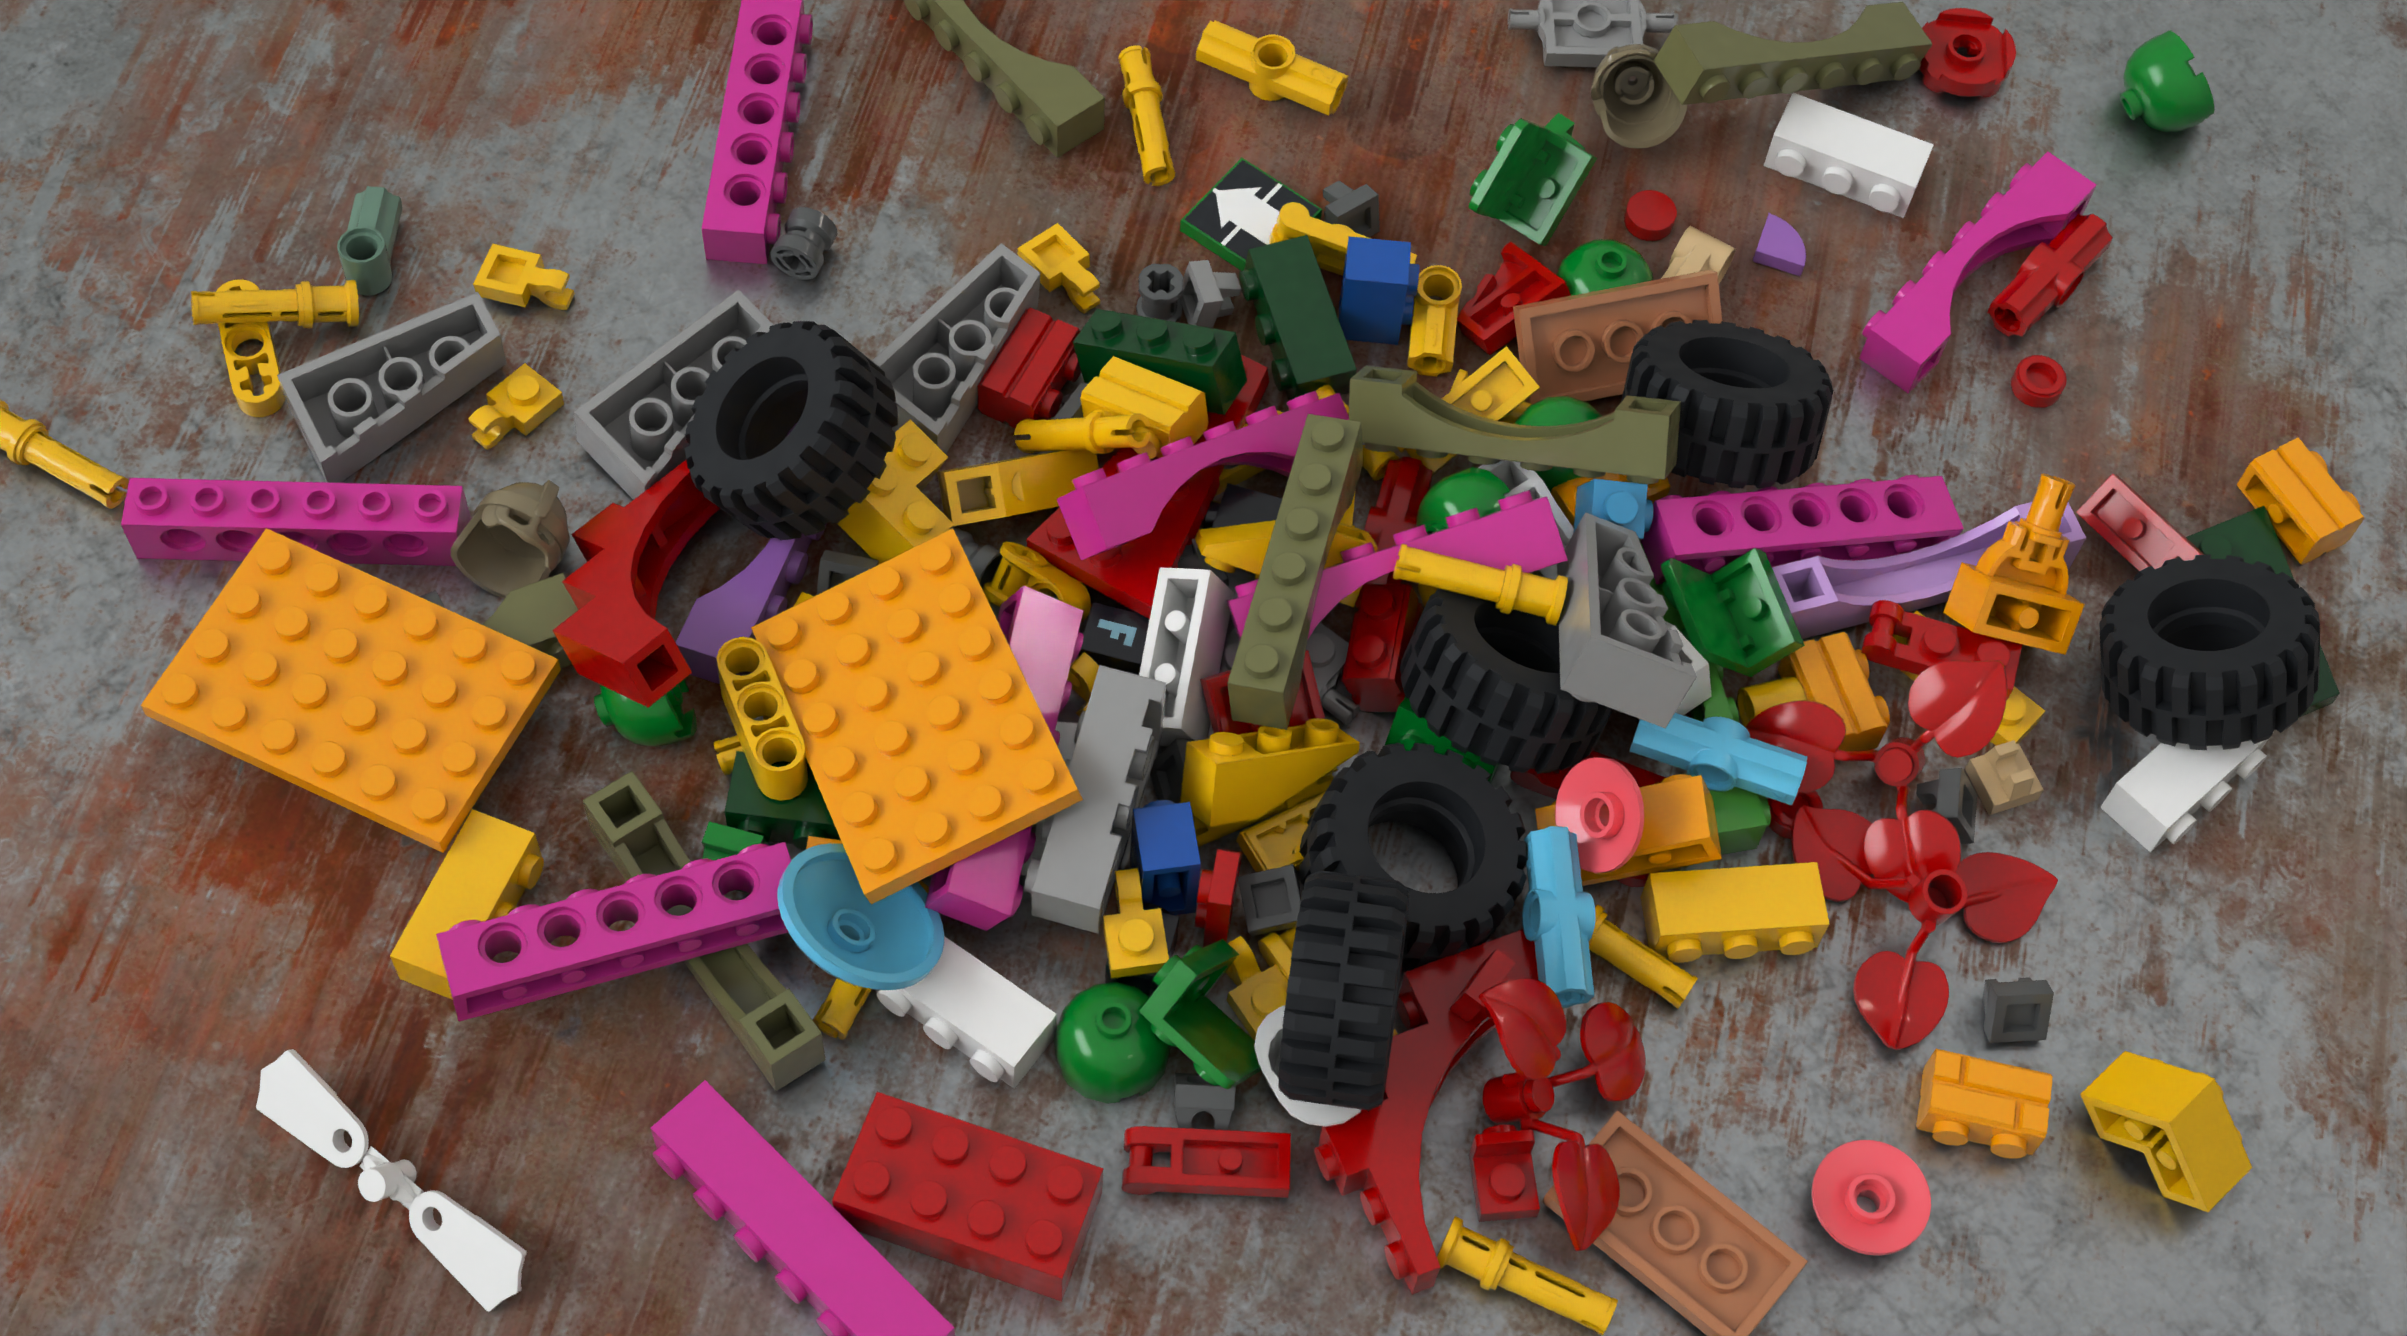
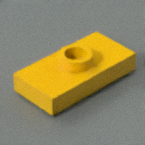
[1236,792,1325,872]

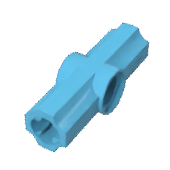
[1630,713,1808,805]
[1522,826,1596,1008]

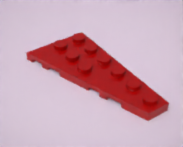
[1026,355,1269,619]

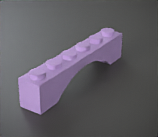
[1772,502,2086,639]

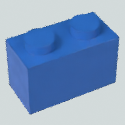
[1338,236,1419,345]
[1130,800,1201,915]

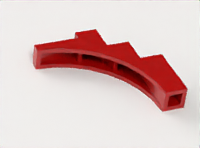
[552,460,720,708]
[1314,929,1538,1295]

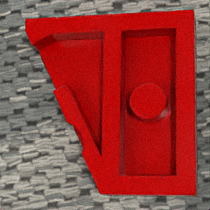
[1457,242,1571,355]
[1194,848,1243,948]

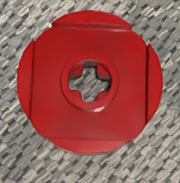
[1919,8,2016,97]

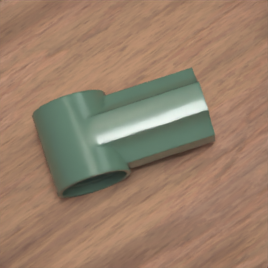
[337,186,403,296]

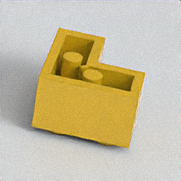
[837,419,954,565]
[2080,1051,2253,1212]

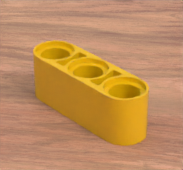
[716,637,808,801]

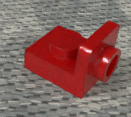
[1468,1124,1540,1222]

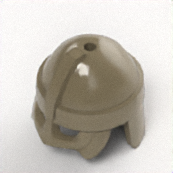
[1591,44,1687,149]
[451,480,570,599]

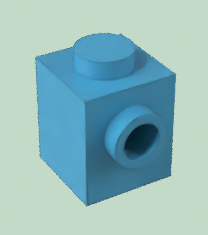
[1573,479,1653,540]

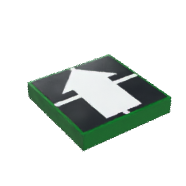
[1180,158,1322,271]

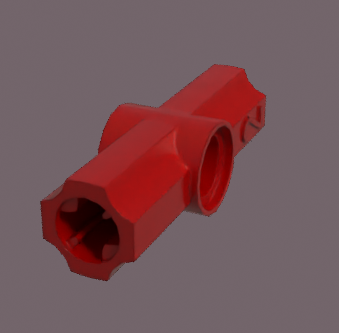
[1987,213,2113,337]
[1355,456,1433,605]

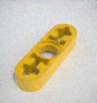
[216,279,285,417]

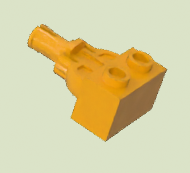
[1943,473,2085,655]

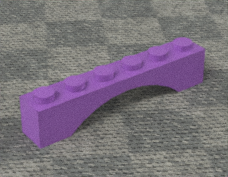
[675,423,827,684]

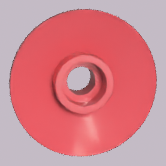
[1555,757,1644,873]
[1811,1140,1931,1256]

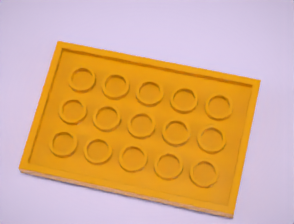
[141,528,561,853]
[751,529,1083,905]

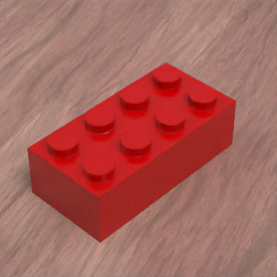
[832,1092,1104,1302]

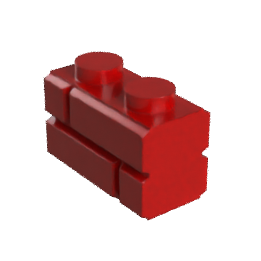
[978,307,1081,428]
[1342,584,1424,712]

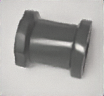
[1136,264,1183,322]

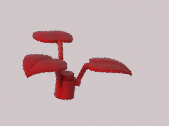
[1746,660,2007,903]
[1791,805,2058,1050]
[1478,979,1646,1252]

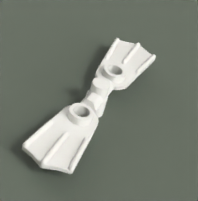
[256,1049,527,1312]

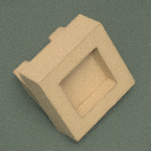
[1965,740,2044,815]

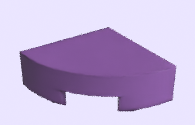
[1753,213,1806,277]

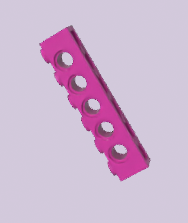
[701,0,813,264]
[1641,475,1964,584]
[121,478,471,566]
[436,842,791,1022]

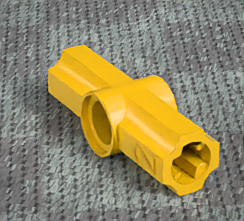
[1196,20,1348,116]

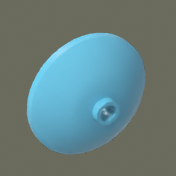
[777,843,944,990]

